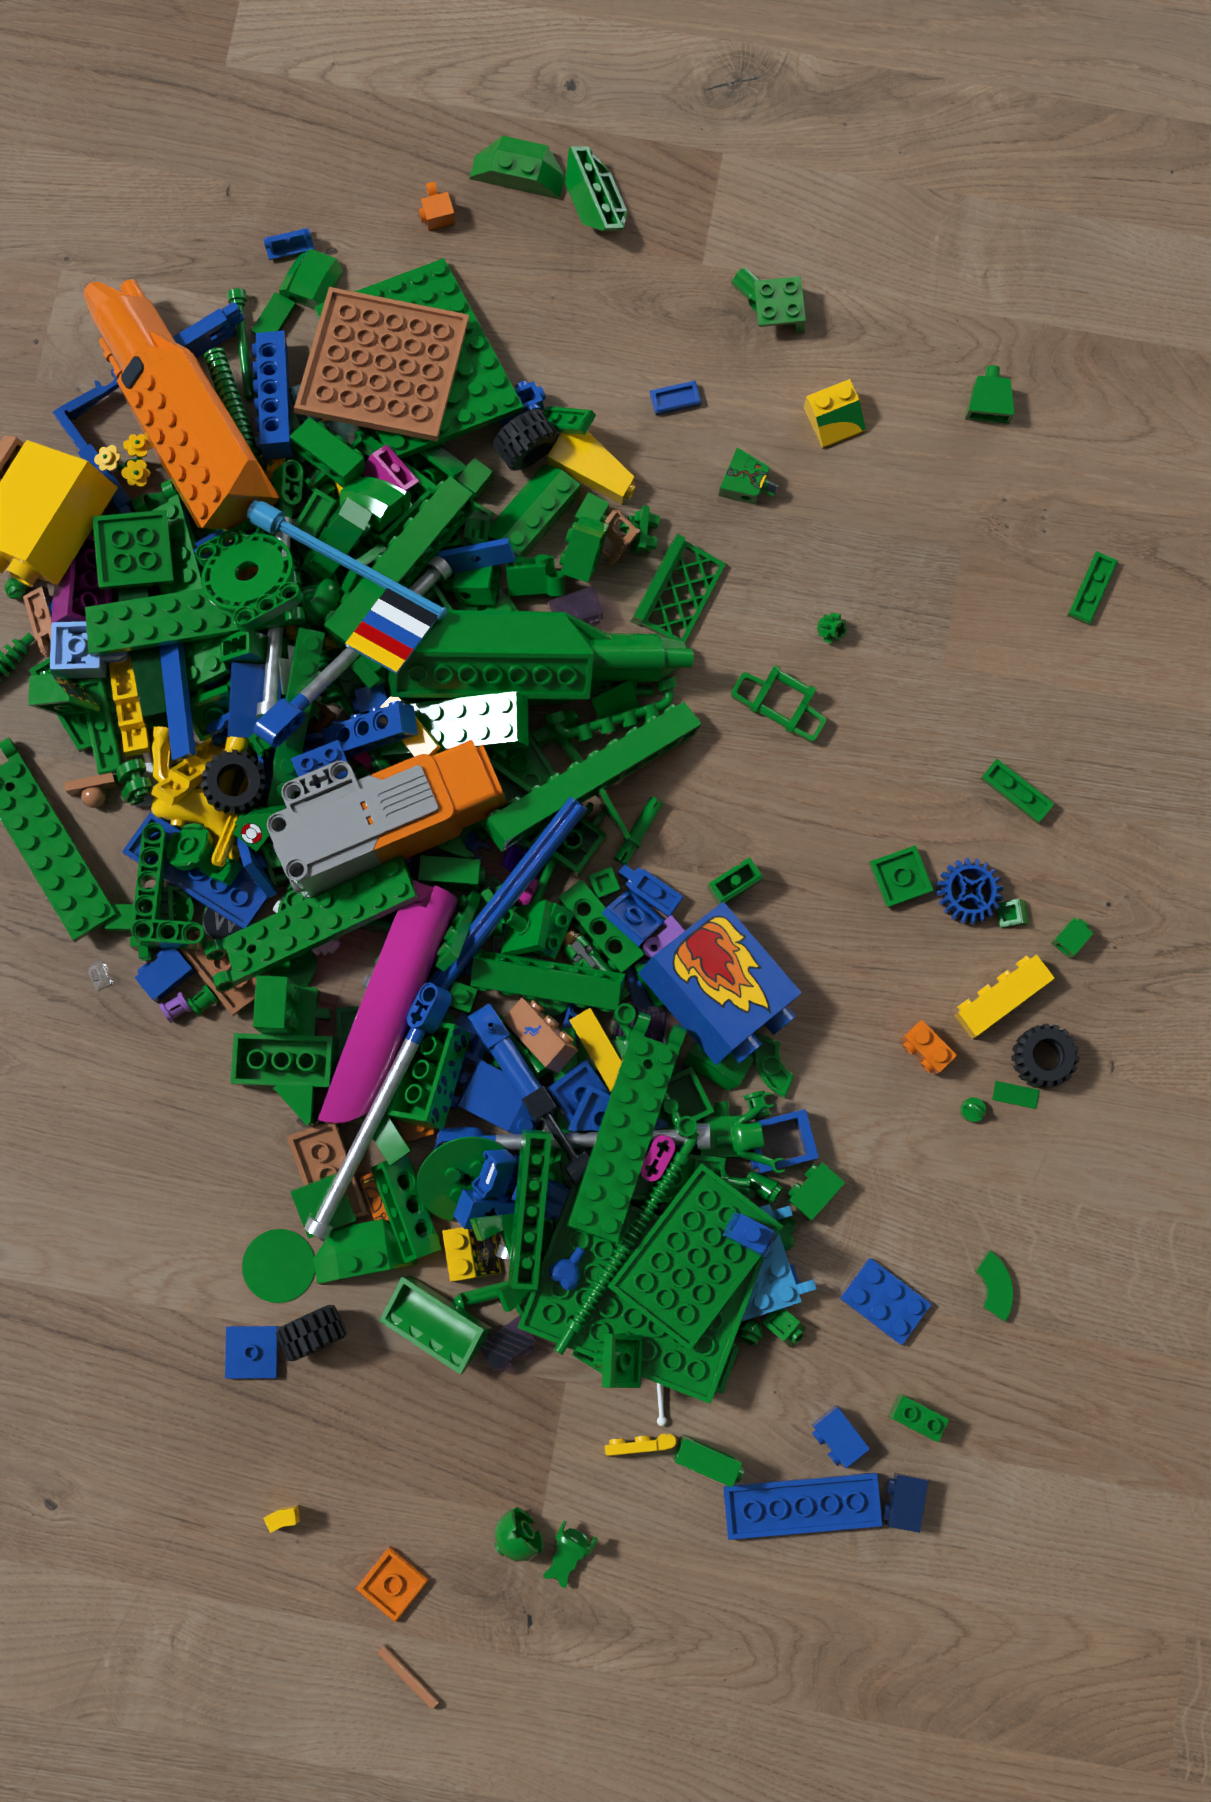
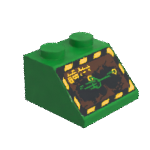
[28,671,100,716]

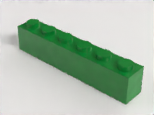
[470,950,625,1012]

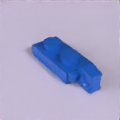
[618,864,684,917]

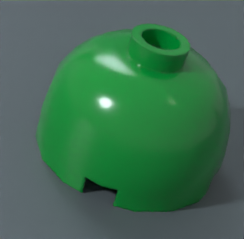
[495,1507,544,1562]

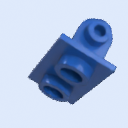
[263,228,314,260]

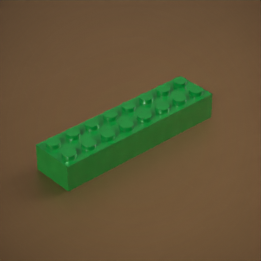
[324,476,475,650]

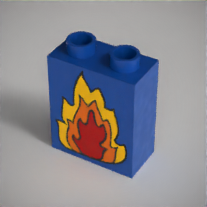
[638,902,802,1065]

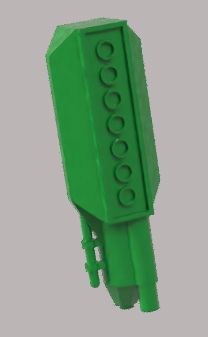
[387,610,694,705]

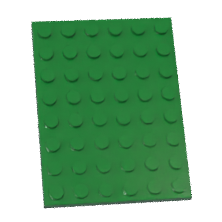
[314,258,523,460]
[517,1183,764,1404]

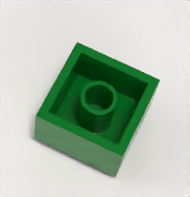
[559,516,610,582]

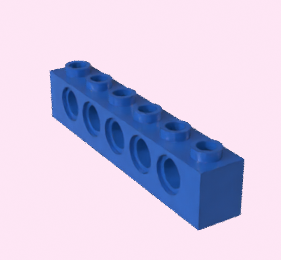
[252,330,293,460]

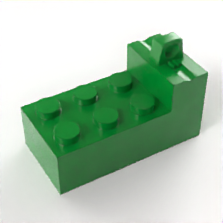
[253,975,332,1036]

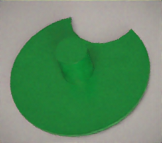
[416,1137,514,1221]

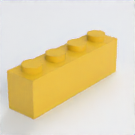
[954,954,1055,1039]

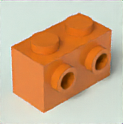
[900,1019,957,1075]

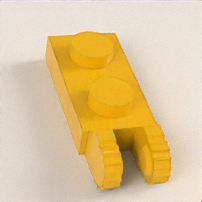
[604,1433,677,1456]

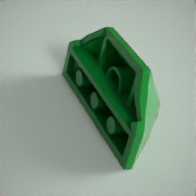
[470,136,565,199]
[565,146,628,231]
[313,1219,418,1284]

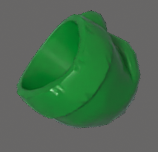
[298,578,340,627]

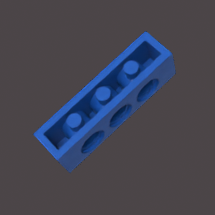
[322,701,418,759]

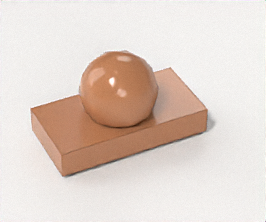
[64,773,119,808]

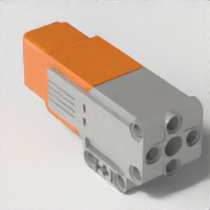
[267,739,508,899]

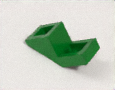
[194,847,243,886]

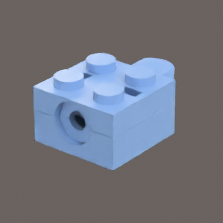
[50,621,130,678]

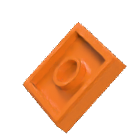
[356,1546,429,1623]

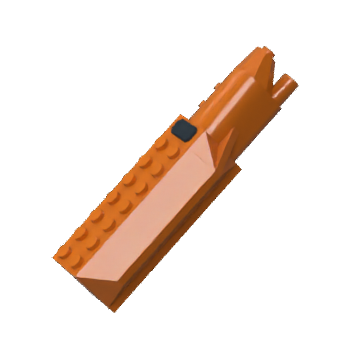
[84,279,280,531]

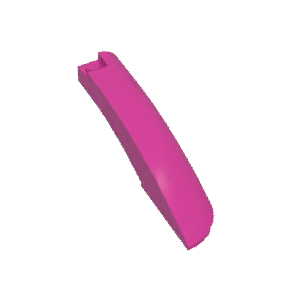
[318,880,457,1124]

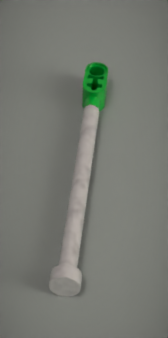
[256,460,303,719]

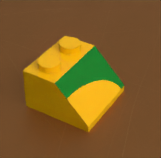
[804,379,866,449]

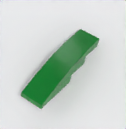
[360,1108,413,1166]

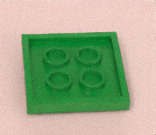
[92,510,174,590]

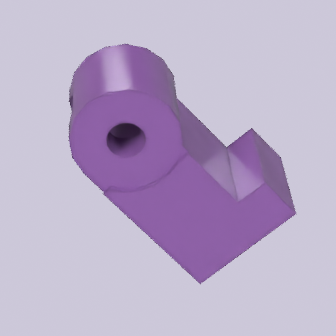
[643,915,685,960]

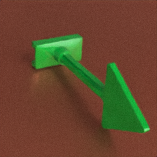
[532,709,631,840]

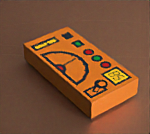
[359,1173,389,1221]

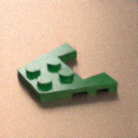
[470,1213,553,1312]

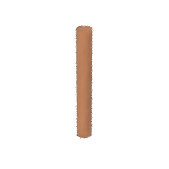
[377,1645,439,1709]

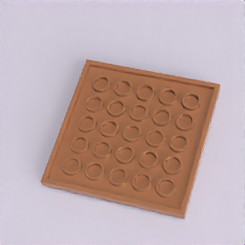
[294,287,469,441]

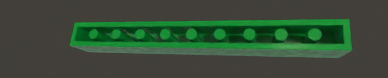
[484,702,701,852]

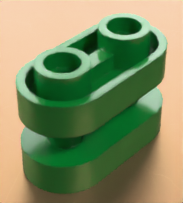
[115,759,153,806]

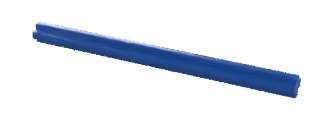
[404,797,588,1040]

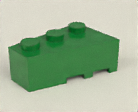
[301,497,373,581]

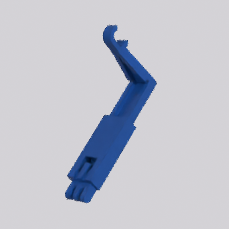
[173,302,244,358]
[52,369,135,514]

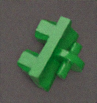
[619,505,660,555]
[463,518,490,547]

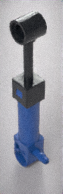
[467,1004,589,1187]

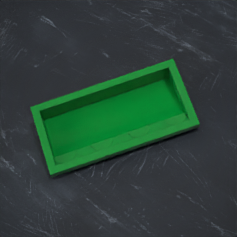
[379,1275,491,1375]

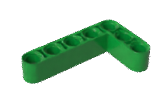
[131,823,208,950]

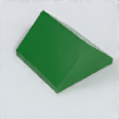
[273,1085,319,1127]

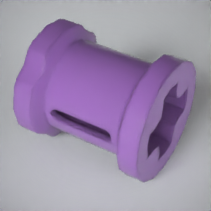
[159,991,192,1023]

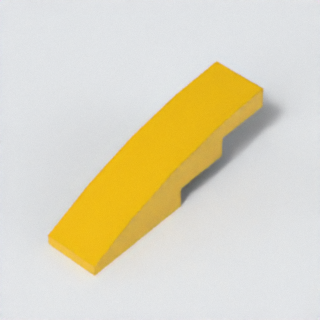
[109,655,151,757]
[151,737,226,806]

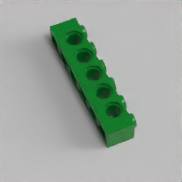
[508,1129,552,1290]

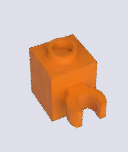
[418,181,455,231]

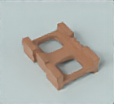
[602,509,641,566]

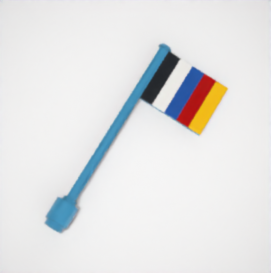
[247,500,447,674]

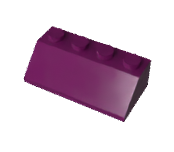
[51,535,112,624]

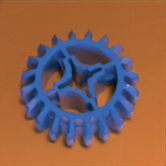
[936,858,1004,924]

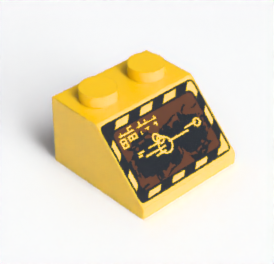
[442,1227,501,1282]

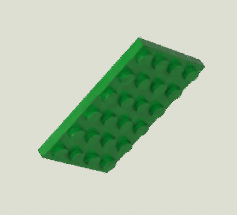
[607,1163,783,1351]

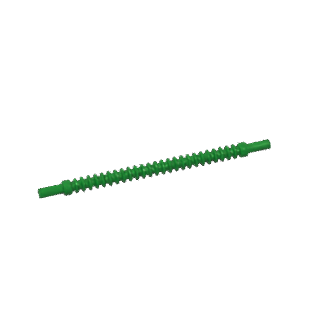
[554,1132,699,1355]

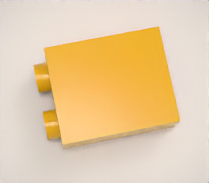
[0,440,118,587]

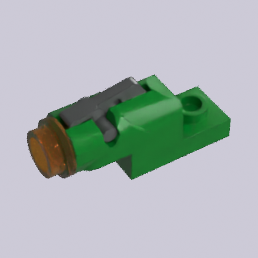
[561,930,631,1002]

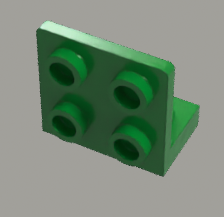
[754,276,806,333]

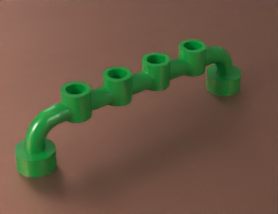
[545,676,677,741]
[614,1003,697,1138]

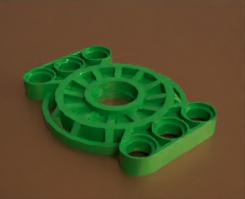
[195,519,303,632]

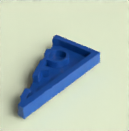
[567,1085,669,1131]

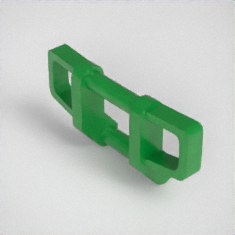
[731,665,826,743]

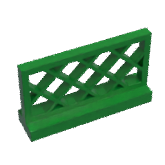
[630,533,726,642]

